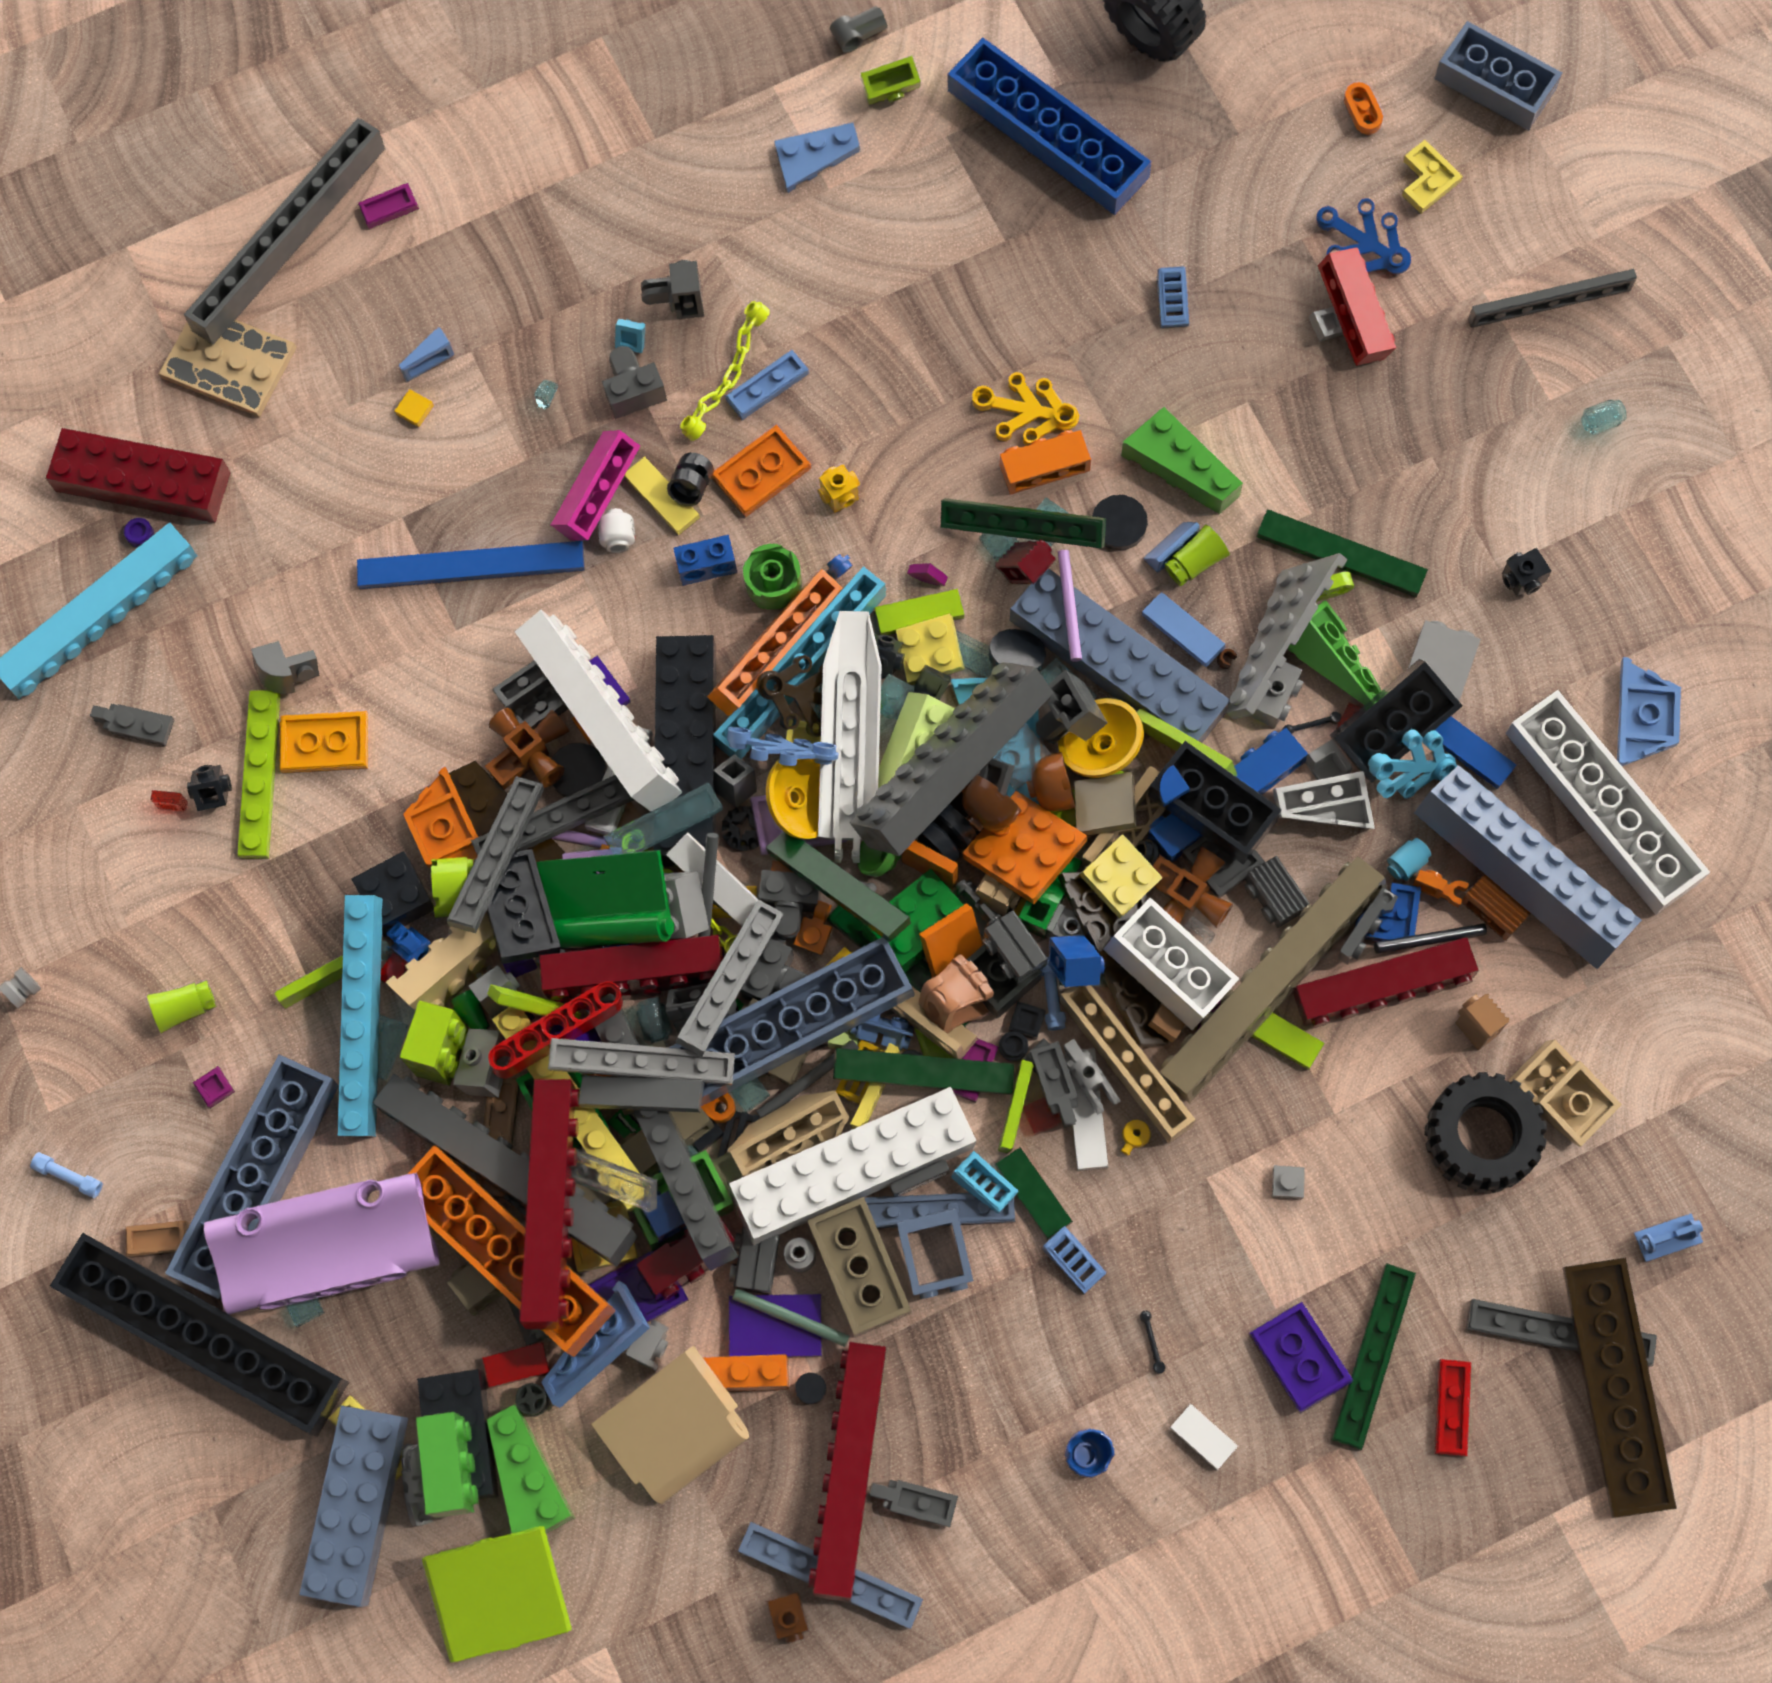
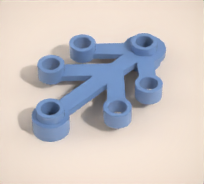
[727,727,839,766]

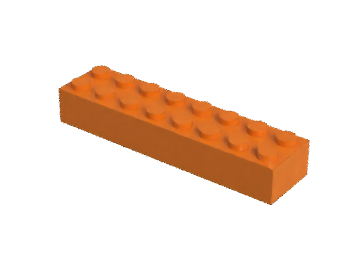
[408,1145,616,1357]

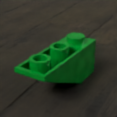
[1019,857,1082,939]

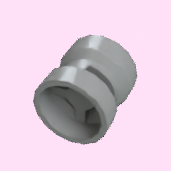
[0,967,41,1009]

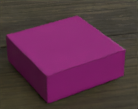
[193,1066,235,1108]

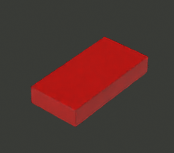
[482,1342,550,1389]

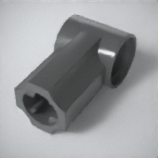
[830,6,887,53]

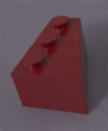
[636,1218,735,1301]

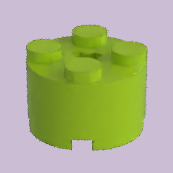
[431,857,474,918]

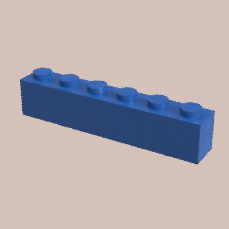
[1147,728,1308,863]

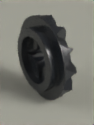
[721,805,759,851]

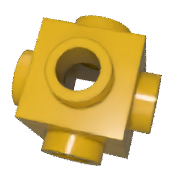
[818,464,860,513]

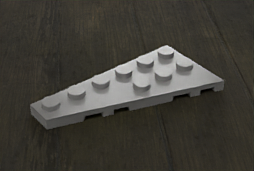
[1226,553,1348,719]

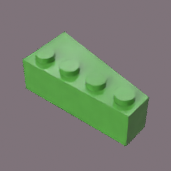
[487,1404,575,1534]

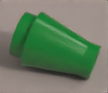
[451,989,490,1030]

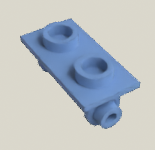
[850,1014,913,1051]
[1634,1214,1703,1262]

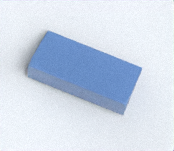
[1144,522,1200,572]

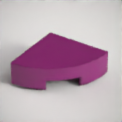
[907,563,948,586]

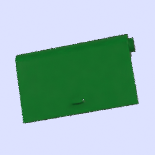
[537,850,674,949]

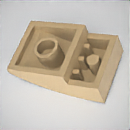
[1508,1039,1622,1147]

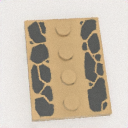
[159,320,297,418]

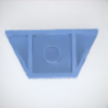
[1617,657,1681,766]

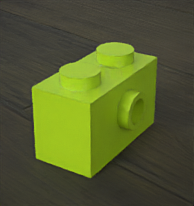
[861,56,921,105]

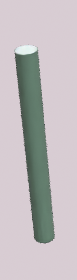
[732,1288,850,1347]

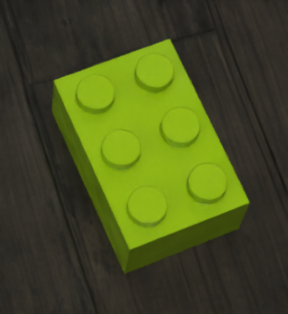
[400,1000,468,1086]

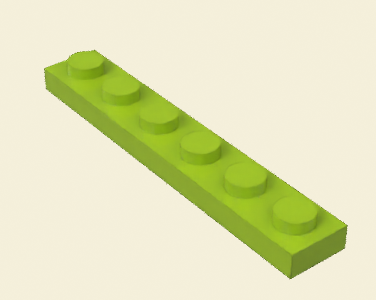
[237,690,280,859]

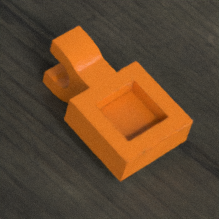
[1412,869,1469,908]
[794,900,833,955]

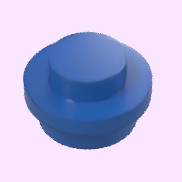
[826,554,853,580]

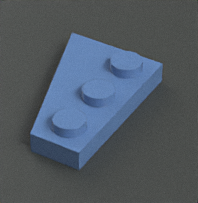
[774,122,860,193]

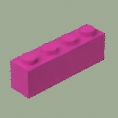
[551,430,640,541]

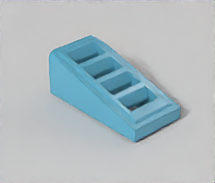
[951,1151,1019,1214]

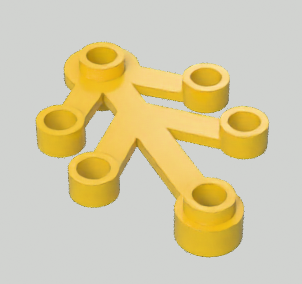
[972,372,1079,446]

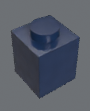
[641,1191,687,1243]

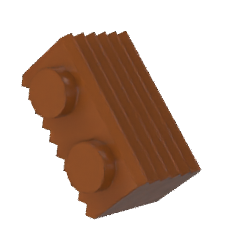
[1461,874,1531,941]

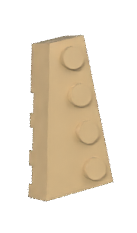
[386,912,498,1010]

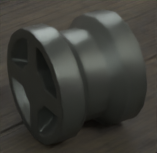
[515,1383,549,1417]

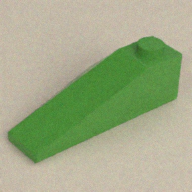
[1287,600,1382,705]

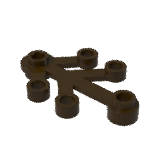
[756,655,823,737]

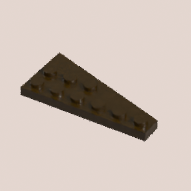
[1058,872,1168,1047]

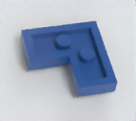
[1354,883,1421,941]

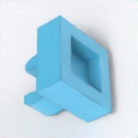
[615,319,645,353]

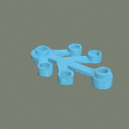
[1368,730,1457,799]

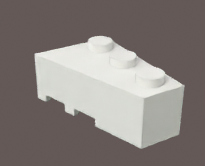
[1273,771,1375,829]

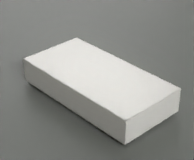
[1170,1404,1238,1470]

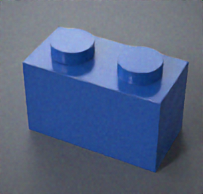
[1048,935,1105,987]

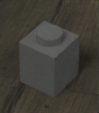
[713,754,757,808]

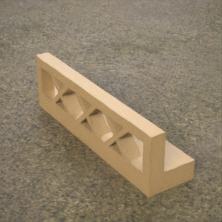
[1082,766,1166,868]
[891,987,978,1059]

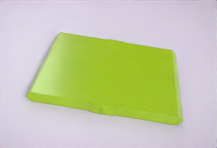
[421,1526,572,1662]

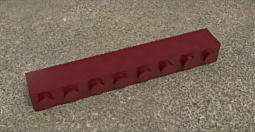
[520,1079,580,1329]
[808,1342,886,1602]

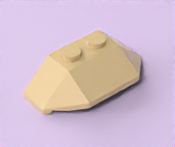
[729,1090,849,1176]

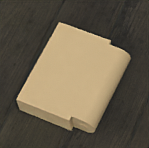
[591,1346,749,1504]

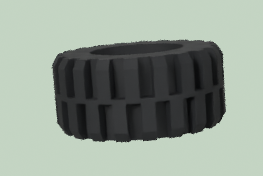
[1102,0,1206,62]
[1424,1072,1547,1194]

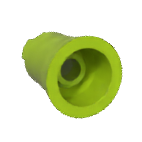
[1164,524,1230,586]
[147,980,217,1034]

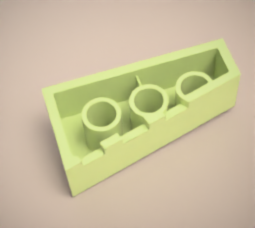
[878,692,955,788]

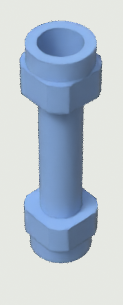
[1041,957,1066,1031]
[30,1152,103,1198]

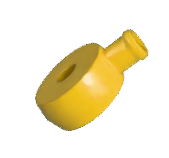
[1121,1120,1151,1156]

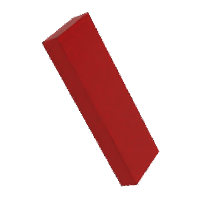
[1435,1359,1471,1457]

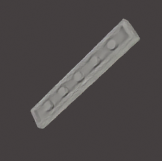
[548,1038,735,1085]

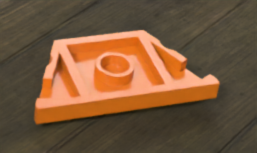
[403,767,478,868]

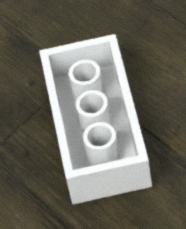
[1103,898,1239,1030]

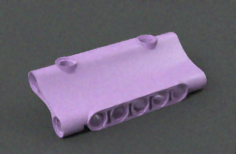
[204,1173,439,1314]

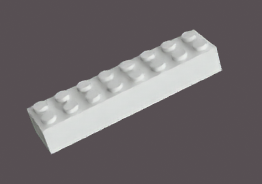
[514,610,682,815]
[1506,690,1710,915]
[729,1087,976,1245]

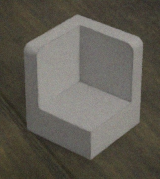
[1305,739,1352,780]

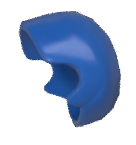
[1065,1429,1115,1478]

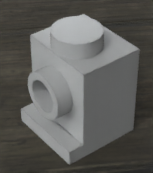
[1046,904,1085,938]
[625,1320,669,1371]

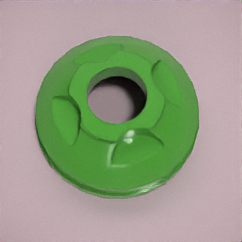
[857,840,901,877]

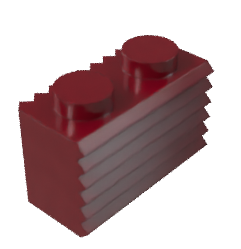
[995,540,1056,585]

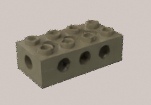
[807,1197,911,1337]

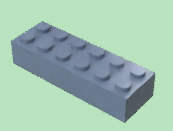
[299,1405,409,1607]

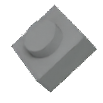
[1309,307,1343,342]
[1272,1165,1305,1199]

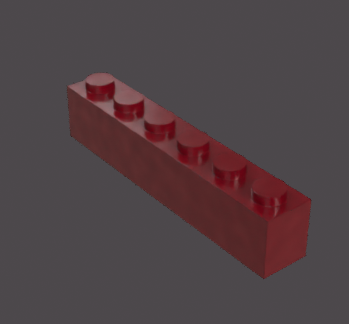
[1293,937,1479,1028]

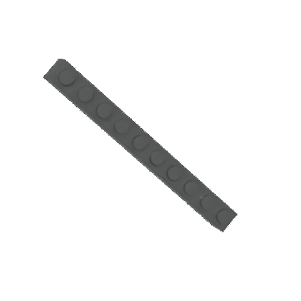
[184,118,385,345]
[587,994,738,1271]
[373,1074,638,1267]

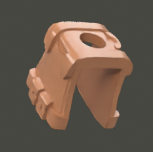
[919,954,993,1033]

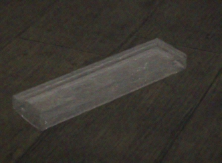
[571,1149,657,1212]

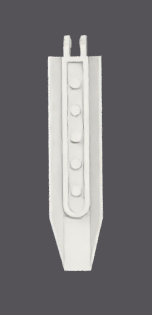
[818,611,881,863]

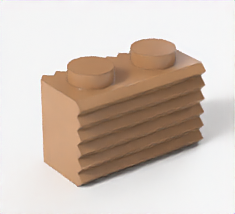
[1455,994,1509,1051]

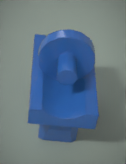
[386,922,431,963]

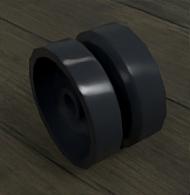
[915,804,977,862]

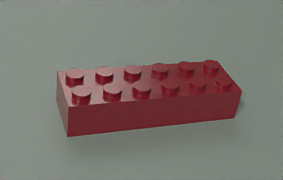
[45,428,231,523]
[539,935,724,1004]

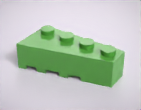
[1121,407,1243,514]

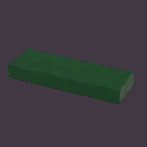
[995,1147,1073,1240]

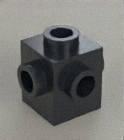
[1502,547,1552,596]
[874,634,905,679]
[187,765,232,811]

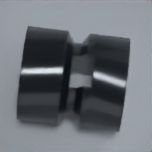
[667,452,714,506]

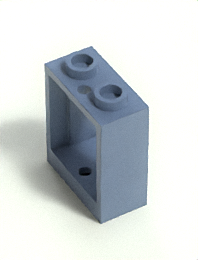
[896,1208,973,1299]

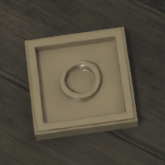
[1075,772,1136,835]

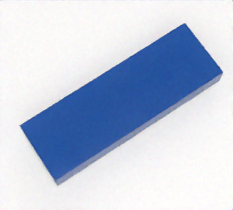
[1435,716,1517,789]

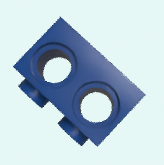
[673,534,738,586]

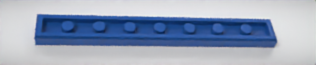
[357,541,585,589]

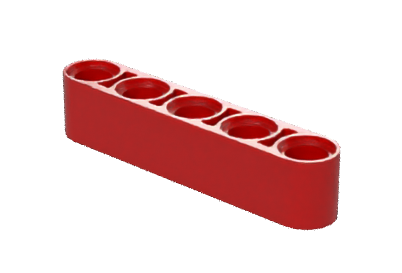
[488,981,623,1079]

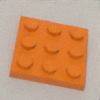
[962,791,1087,905]

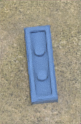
[725,350,809,420]
[1142,592,1225,667]

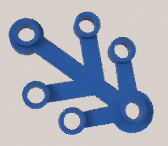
[1316,198,1411,274]

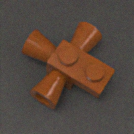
[485,708,570,790]
[1152,846,1233,928]

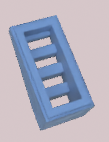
[1157,267,1189,328]
[399,327,454,382]
[1042,1226,1106,1294]

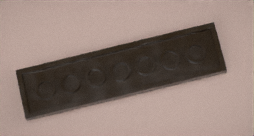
[1562,1257,1677,1518]

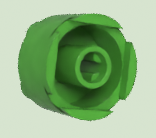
[743,544,802,610]

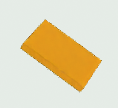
[280,711,368,773]

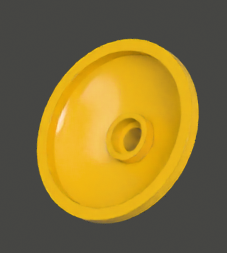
[1058,698,1144,778]
[766,759,820,839]

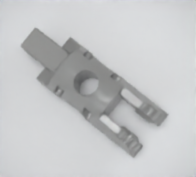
[1064,1039,1120,1115]
[401,1444,433,1526]

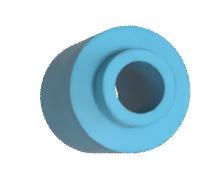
[1387,838,1432,881]

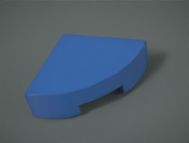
[1160,764,1190,806]

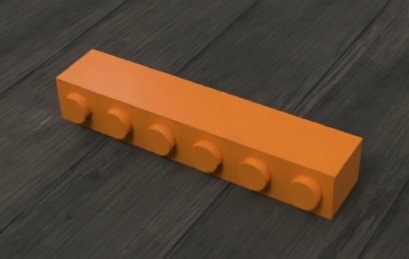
[707,569,843,716]

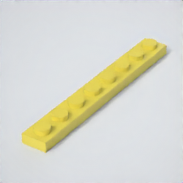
[492,1007,654,1212]

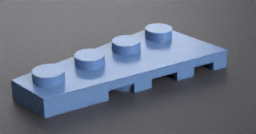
[541,1281,650,1408]

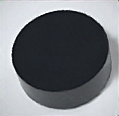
[795,1372,827,1405]

